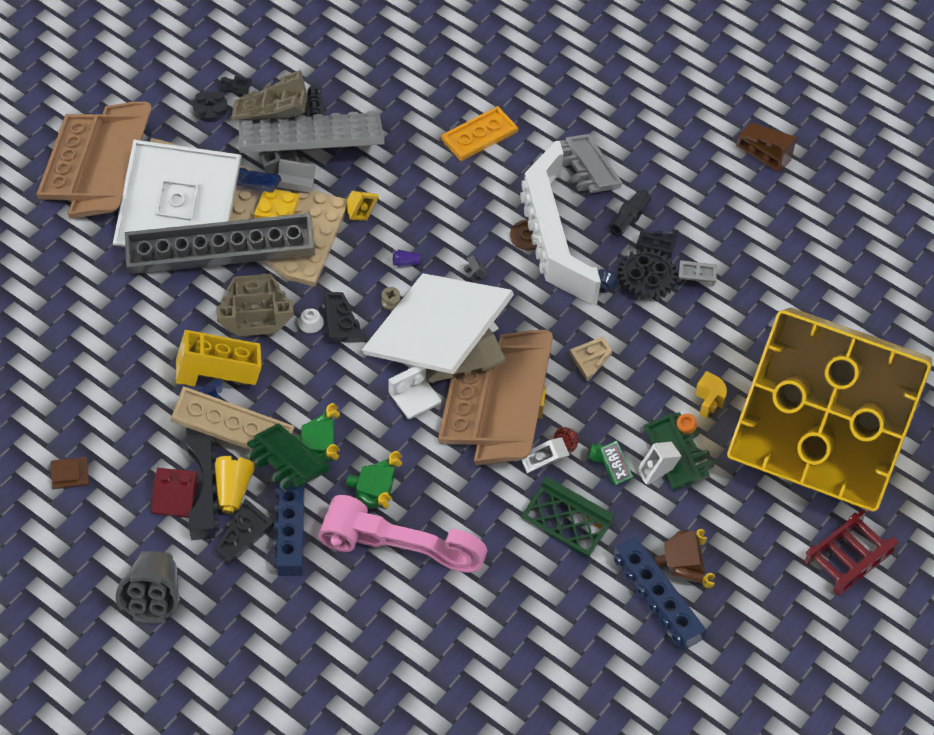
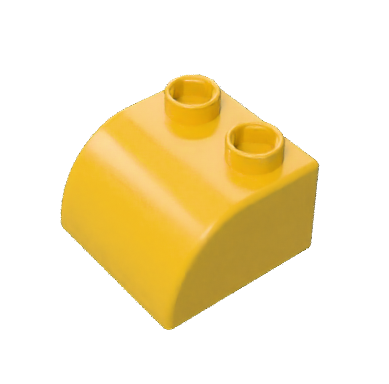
[727,308,933,511]

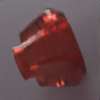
[553,427,579,453]

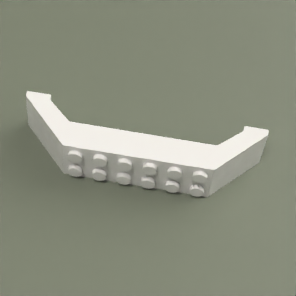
[520,141,601,305]

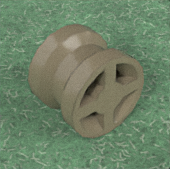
[381,287,400,311]

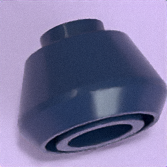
[598,269,617,293]

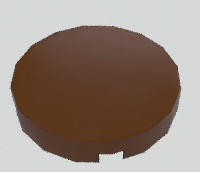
[510,220,537,251]

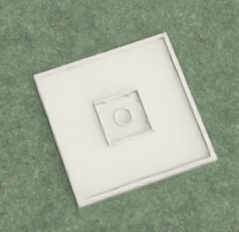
[113,140,242,247]
[362,274,514,374]

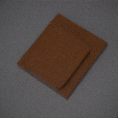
[51,457,89,489]

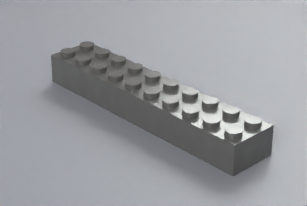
[125,213,316,274]

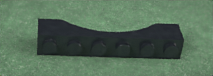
[186,428,219,540]

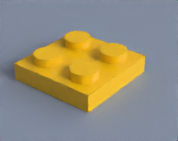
[254,187,300,219]

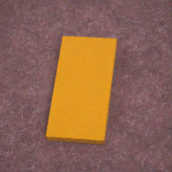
[441,106,518,161]

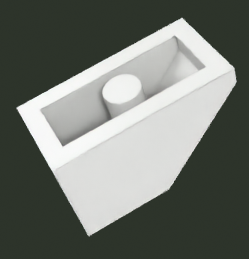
[522,437,569,473]
[637,442,682,485]

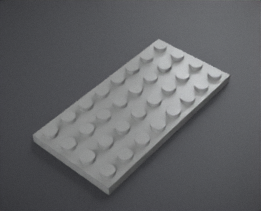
[239,111,384,153]

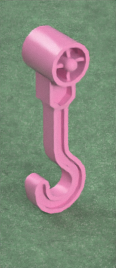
[318,495,488,573]

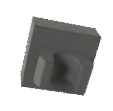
[463,255,488,280]

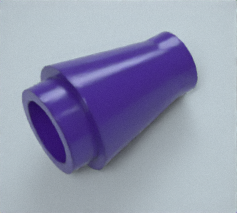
[392,249,420,268]

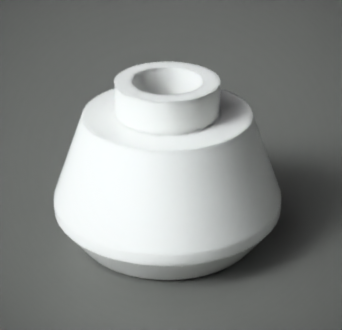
[298,309,324,333]

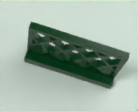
[521,476,615,558]

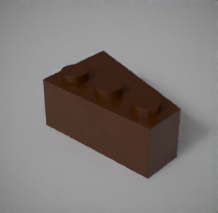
[736,123,797,172]

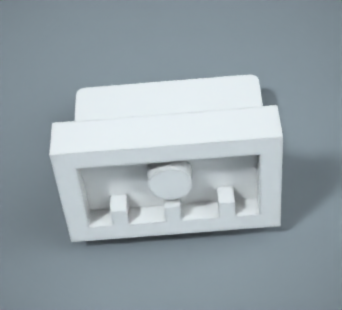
[389,366,441,419]

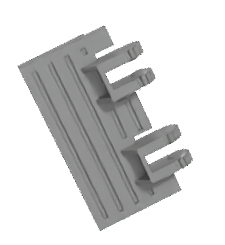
[560,134,623,193]

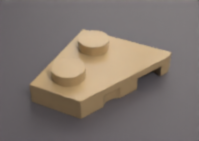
[569,337,612,381]

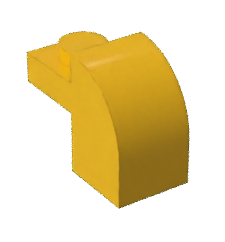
[695,371,727,418]

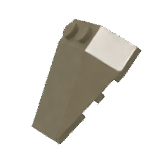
[231,70,308,120]
[216,274,294,337]
[426,328,506,383]

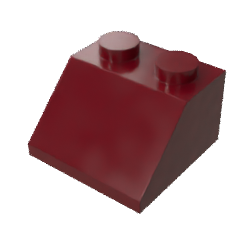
[151,467,199,518]

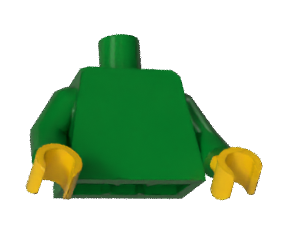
[295,403,340,462]
[346,451,402,509]

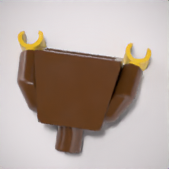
[655,529,715,589]

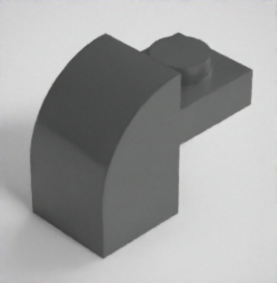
[259,150,301,177]

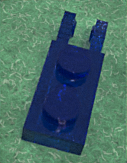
[236,167,282,193]

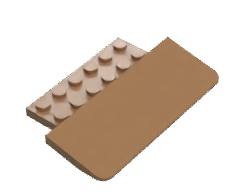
[36,102,152,219]
[438,330,553,465]

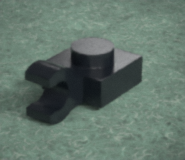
[220,76,252,94]

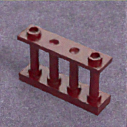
[804,509,899,596]

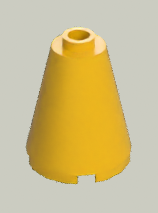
[215,456,255,514]

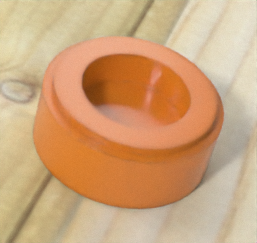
[677,414,697,434]

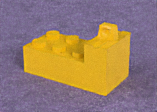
[176,330,261,387]

